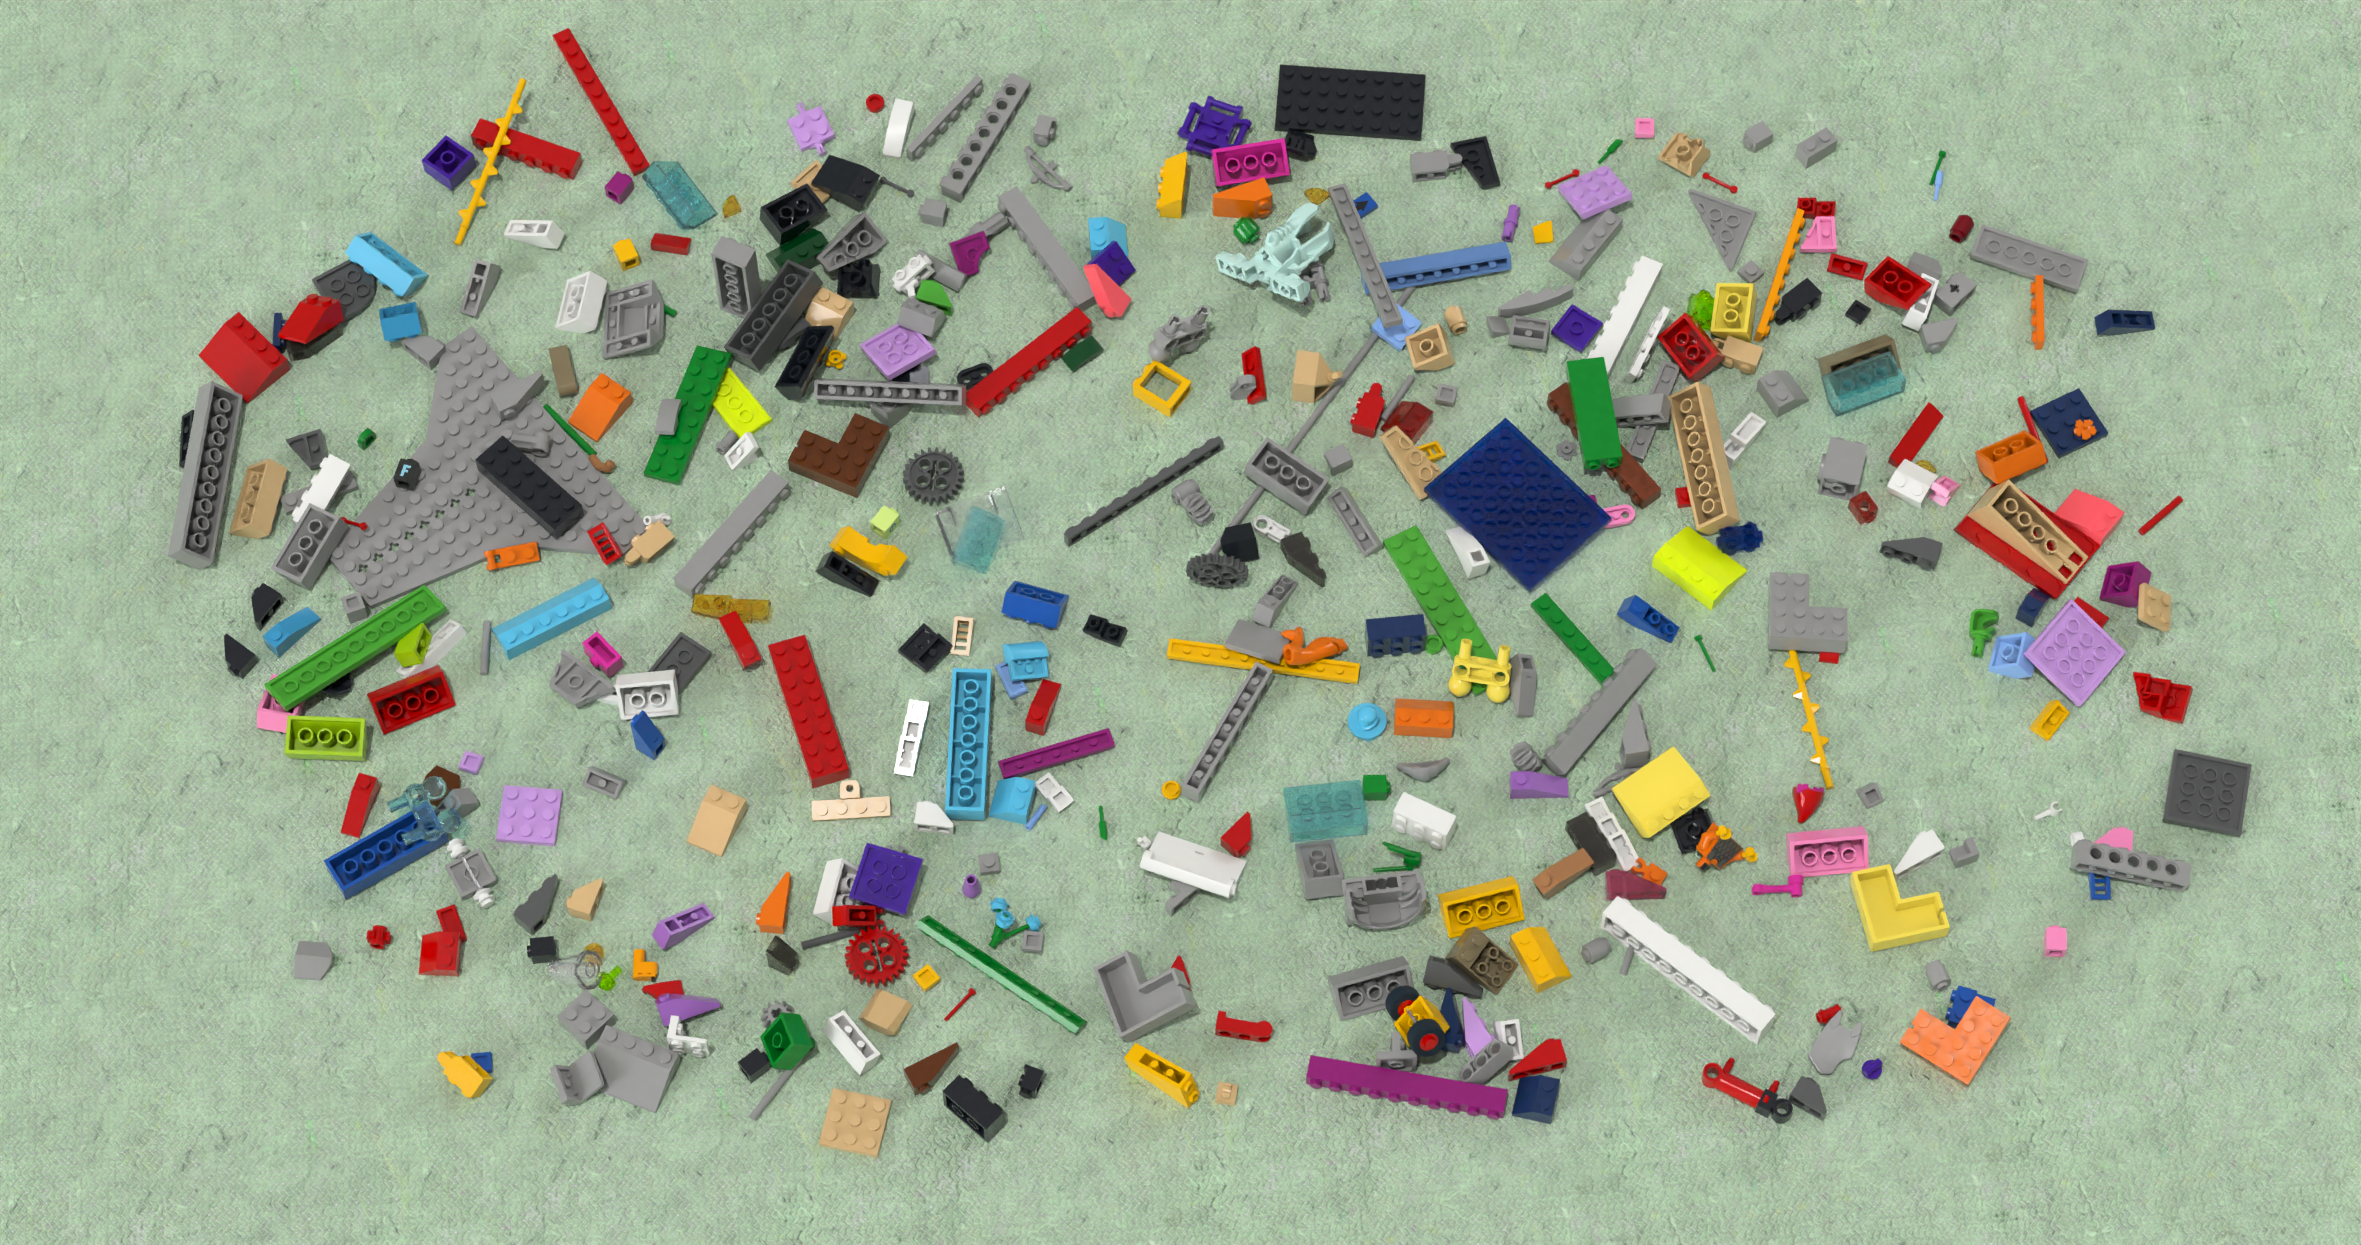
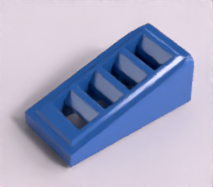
[2088,872,2111,900]

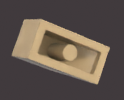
[566,878,605,921]

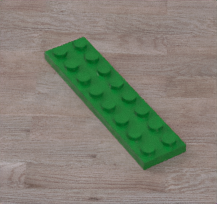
[644,345,733,485]

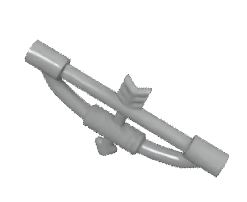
[1024,146,1073,192]
[1593,763,1642,798]

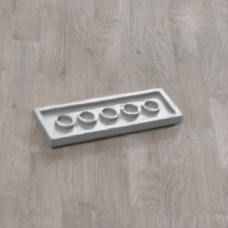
[1970,224,2088,293]

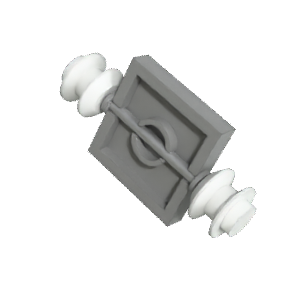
[445,838,498,908]

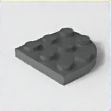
[312,259,375,324]

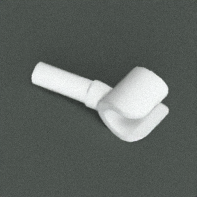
[2034,801,2062,821]
[1136,836,1152,851]

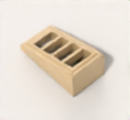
[950,616,975,656]

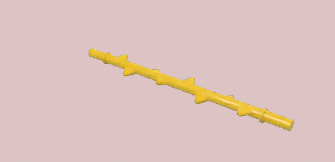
[454,78,527,246]
[1784,650,1834,790]

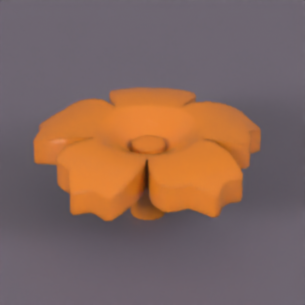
[2073,419,2097,440]

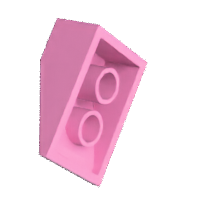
[257,674,306,733]

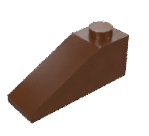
[904,1042,959,1096]

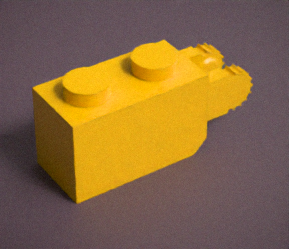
[437,1051,493,1098]

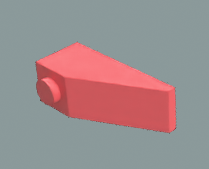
[1083,264,1131,318]

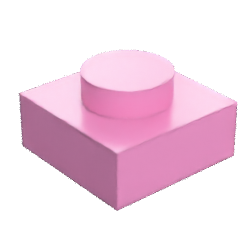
[1635,118,1654,138]

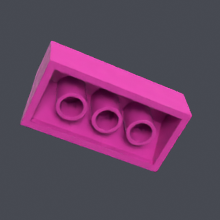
[1212,138,1290,186]

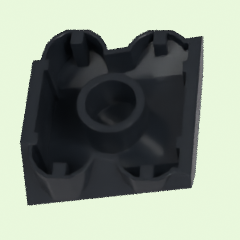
[837,258,881,297]
[1670,807,1714,855]

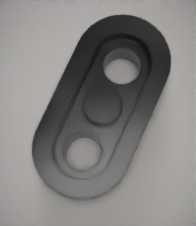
[957,363,993,390]

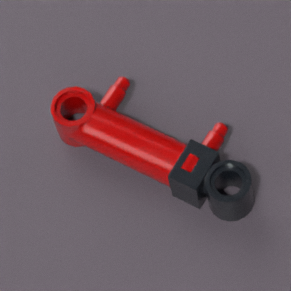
[1701,1057,1793,1124]

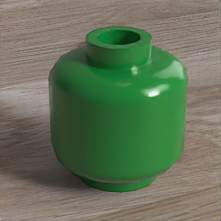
[1233,216,1260,244]

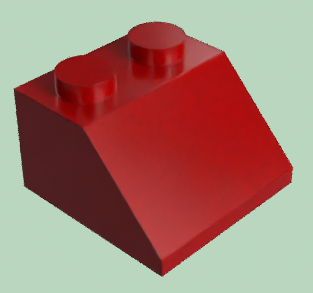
[419,931,462,977]

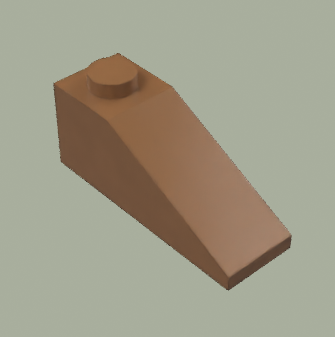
[1532,848,1595,899]

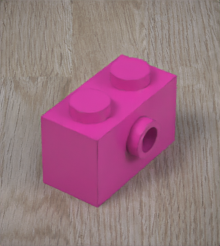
[582,631,624,678]

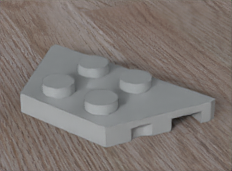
[549,649,616,708]

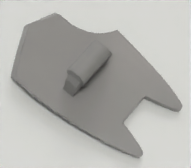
[1808,1011,1862,1074]

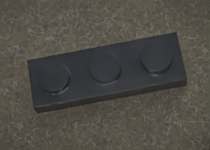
[179,410,195,468]

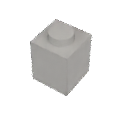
[1743,121,1773,153]
[919,198,948,227]

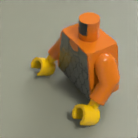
[1696,822,1757,871]

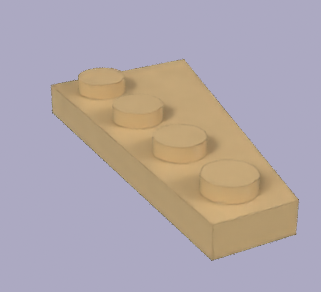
[1379,426,1450,500]

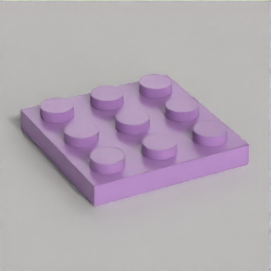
[1558,165,1632,219]
[860,324,936,381]
[496,785,563,846]

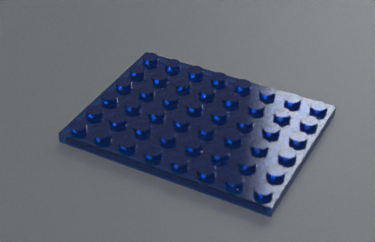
[1424,418,1612,592]

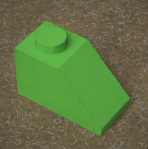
[916,279,953,317]

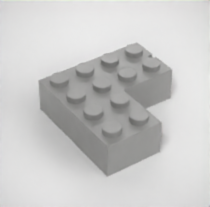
[1768,572,1848,653]
[1093,950,1197,1042]

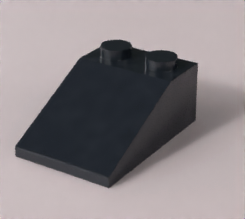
[811,155,880,212]
[760,183,828,246]

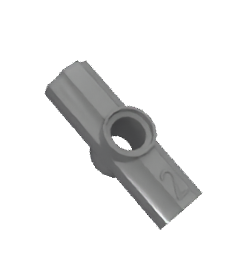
[960,212,1008,243]

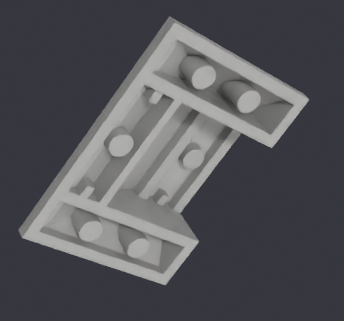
[603,279,664,360]

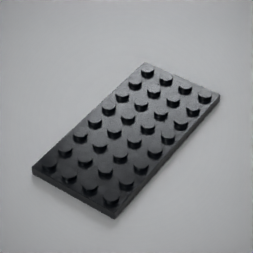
[1275,64,1426,141]

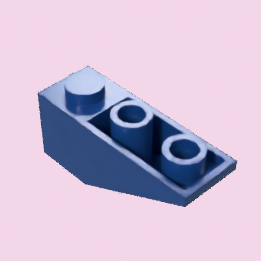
[1617,595,1680,643]
[631,710,666,761]

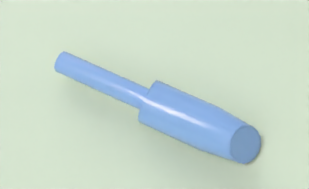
[1934,170,1944,201]

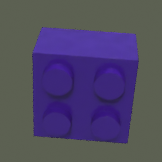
[422,135,476,191]

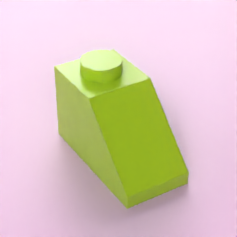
[394,623,432,667]

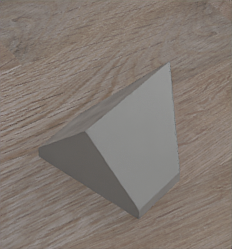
[870,401,909,429]

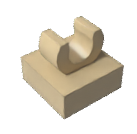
[1215,1082,1238,1106]

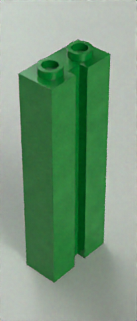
[1565,357,1623,470]

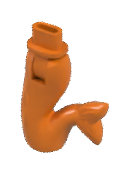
[1281,627,1348,665]

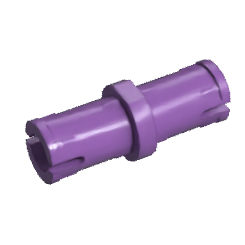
[1501,204,1521,242]

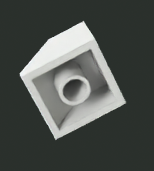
[1887,459,1939,509]

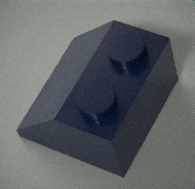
[1512,1075,1560,1124]

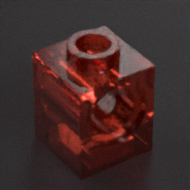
[1848,491,1878,525]

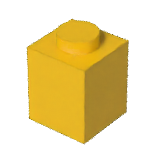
[613,238,640,271]

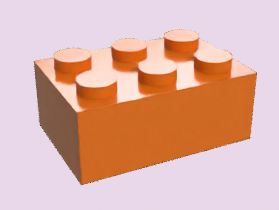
[1975,430,2047,484]

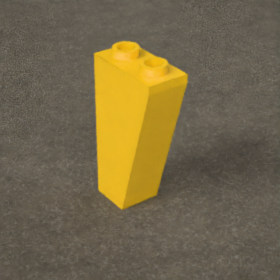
[1124,1043,1200,1109]

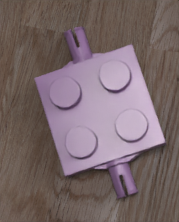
[787,102,835,156]

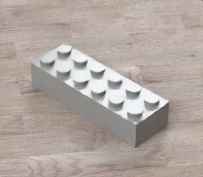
[711,236,762,319]

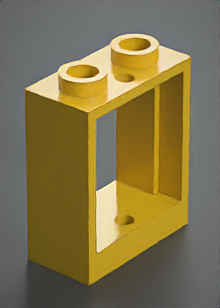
[1132,360,1192,418]

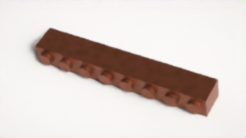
[1547,382,1661,510]

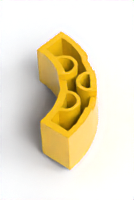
[829,526,907,576]

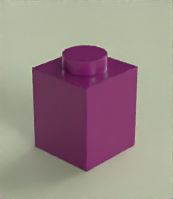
[605,171,634,205]

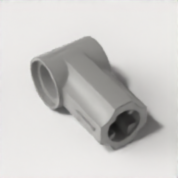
[511,432,551,456]

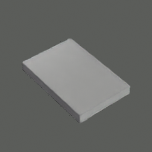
[1225,619,1291,664]

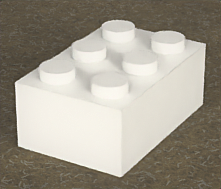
[1392,792,1457,851]

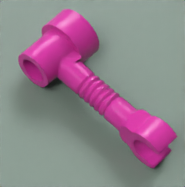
[1752,875,1804,897]

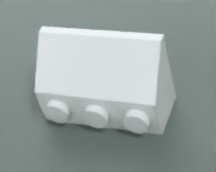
[555,271,607,334]
[615,670,679,720]
[813,858,863,928]

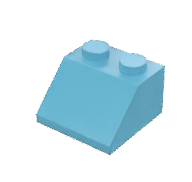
[1088,217,1128,260]
[989,777,1036,825]

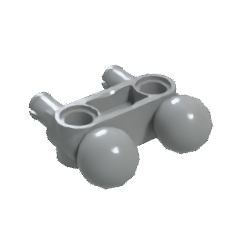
[1148,305,1210,361]

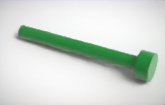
[1929,151,1946,186]
[1694,635,1716,672]

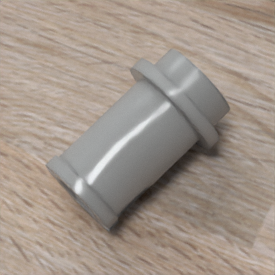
[715,431,738,455]

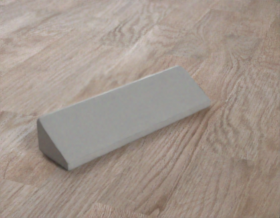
[1327,486,1384,558]

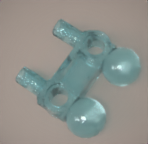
[387,776,462,846]

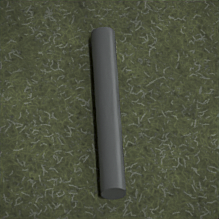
[801,927,860,949]

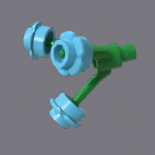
[988,898,1041,949]

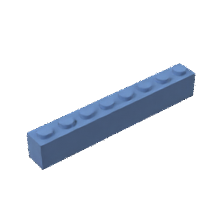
[1361,242,1511,294]

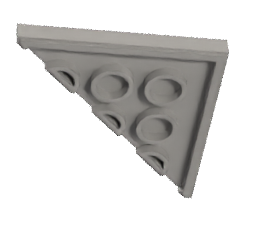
[1688,189,1756,272]

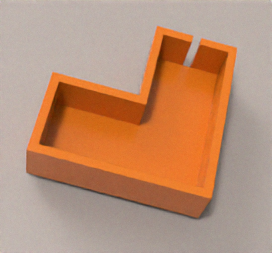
[1900,996,2011,1086]

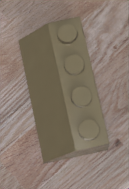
[1818,334,1902,399]

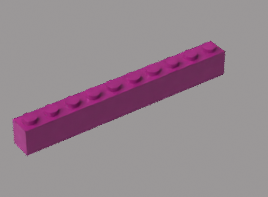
[1306,1055,1508,1119]

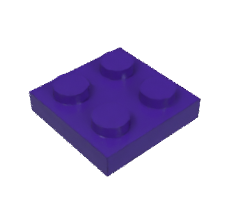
[1087,241,1136,286]
[1551,304,1603,353]

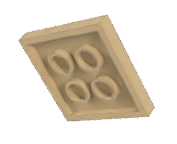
[819,1088,892,1158]

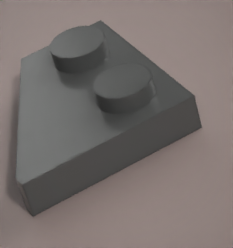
[286,429,328,470]

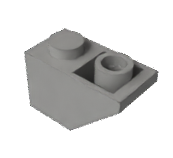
[433,788,478,828]

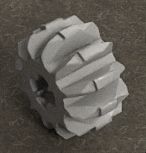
[1182,492,1213,525]
[1510,741,1542,772]
[761,999,795,1028]

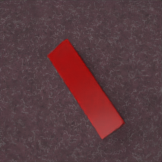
[1888,402,1944,468]

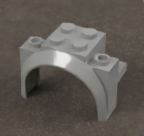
[1341,870,1427,929]

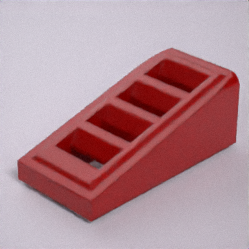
[587,522,624,565]

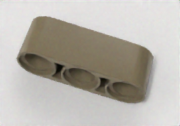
[548,345,578,397]

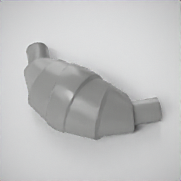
[1396,757,1450,781]

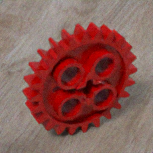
[844,925,909,988]

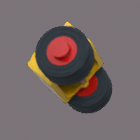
[1385,985,1450,1057]

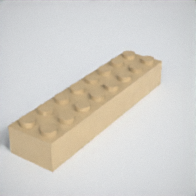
[1668,382,1740,536]

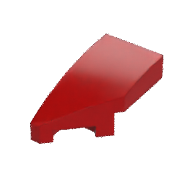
[642,980,684,999]

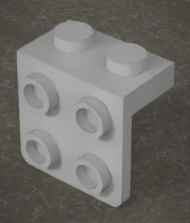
[550,1052,604,1105]

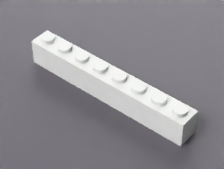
[1588,256,1663,378]

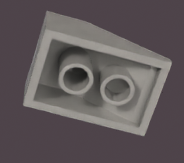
[1295,839,1344,899]

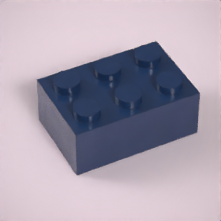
[1365,614,1426,658]

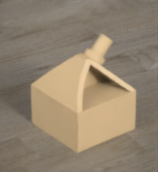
[1292,350,1343,403]

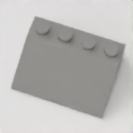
[594,1025,681,1114]

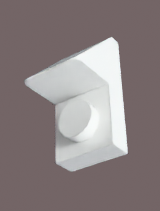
[724,432,759,471]

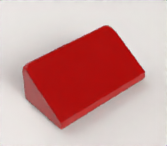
[650,233,692,256]
[1827,253,1868,281]

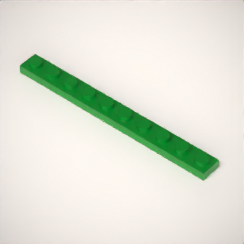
[916,915,1087,1034]

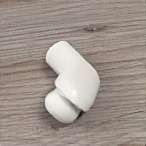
[643,513,671,526]

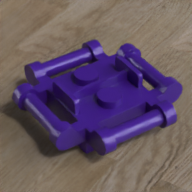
[1177,96,1252,157]

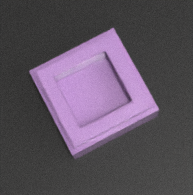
[458,751,484,776]

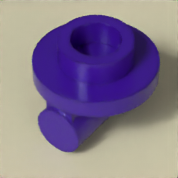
[1862,1058,1883,1080]

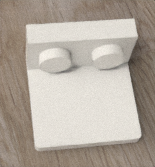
[667,1015,710,1058]

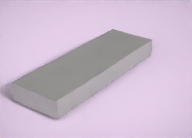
[915,249,967,292]

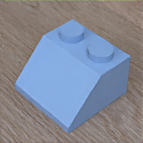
[1988,632,2035,679]

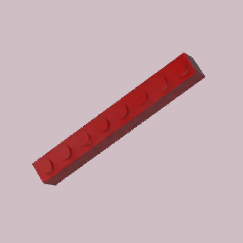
[966,307,1092,418]

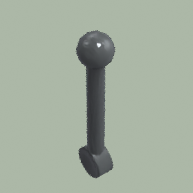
[880,177,914,198]

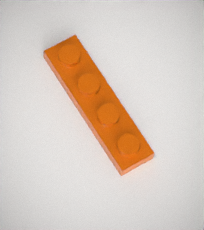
[2030,275,2045,350]

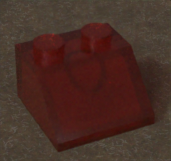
[1380,401,1433,445]

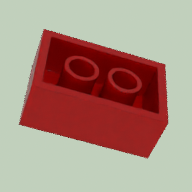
[1657,313,1725,382]

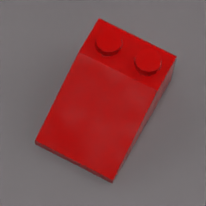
[1864,256,1932,310]
[278,294,344,344]

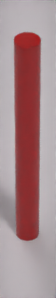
[2017,396,2049,465]

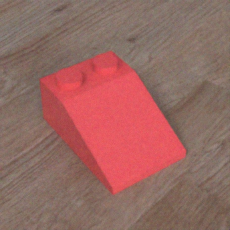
[2055,489,2125,549]

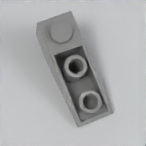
[1252,575,1298,628]
[1509,654,1537,717]

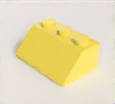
[1710,283,1757,343]

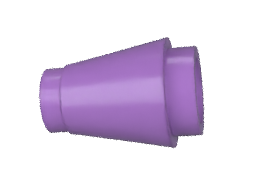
[962,874,982,898]

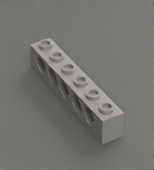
[2070,839,2191,892]

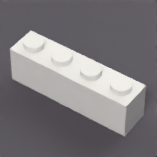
[292,454,351,524]

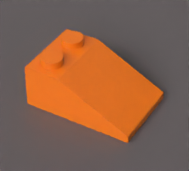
[1212,177,1272,219]
[568,372,633,443]

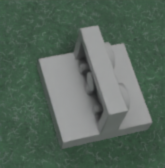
[1375,1032,1417,1072]

